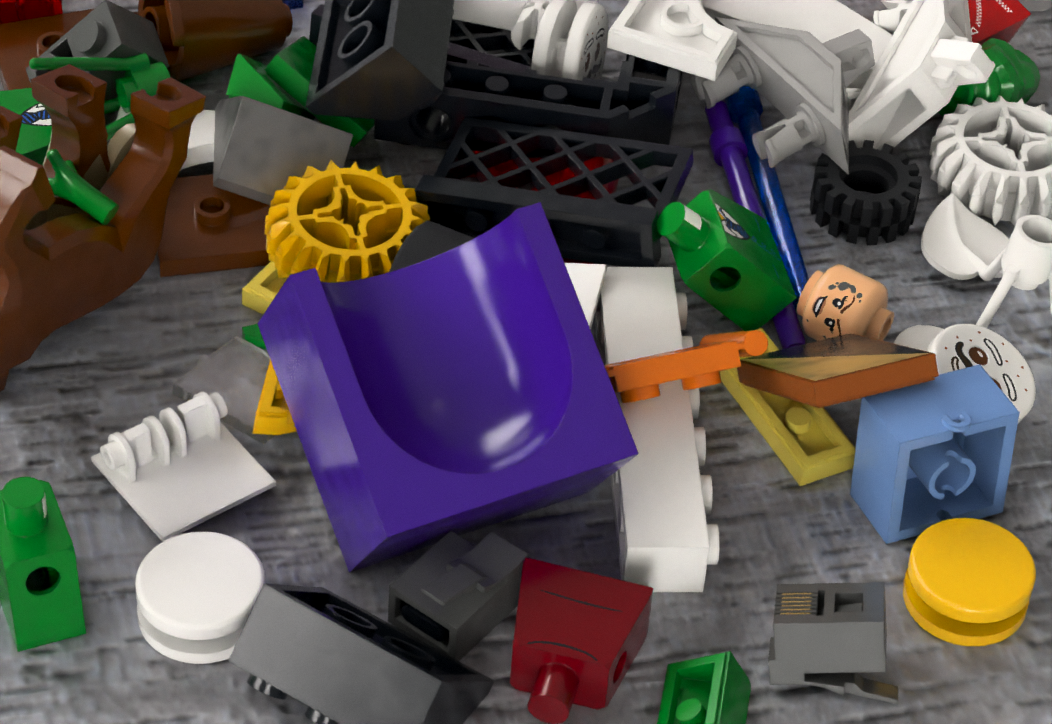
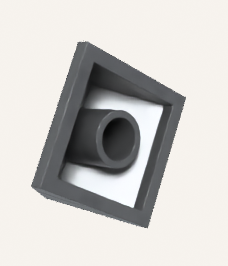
[213,96,353,205]

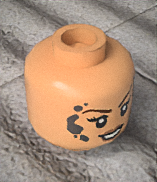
[796,264,894,341]

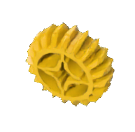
[264,160,430,283]

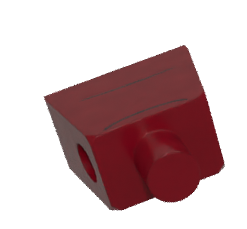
[510,557,653,724]

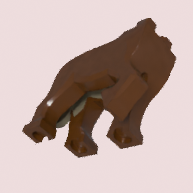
[0,64,206,392]

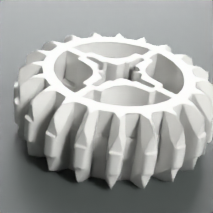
[929,95,1052,226]

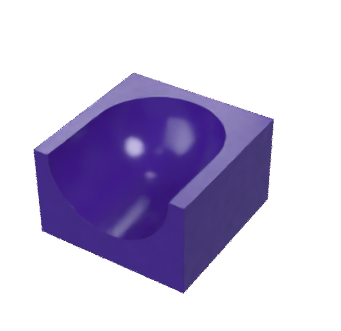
[257,202,639,573]

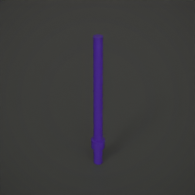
[705,101,807,349]

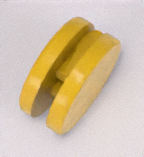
[903,518,1036,647]

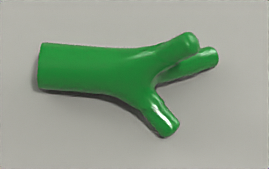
[46,149,119,225]

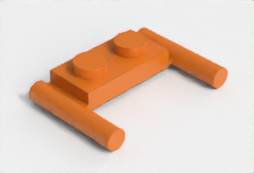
[604,330,768,403]

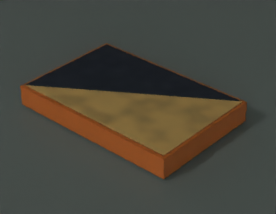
[737,334,939,408]

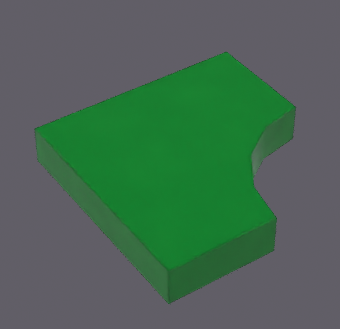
[264,36,375,147]

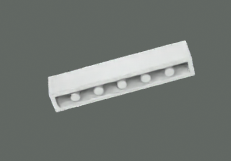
[594,267,719,592]

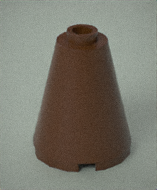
[133,0,293,82]

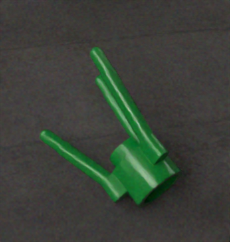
[29,53,170,140]

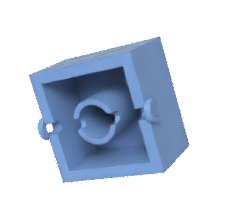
[850,364,1020,544]

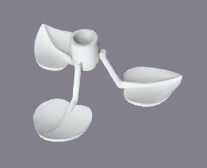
[894,193,1052,351]

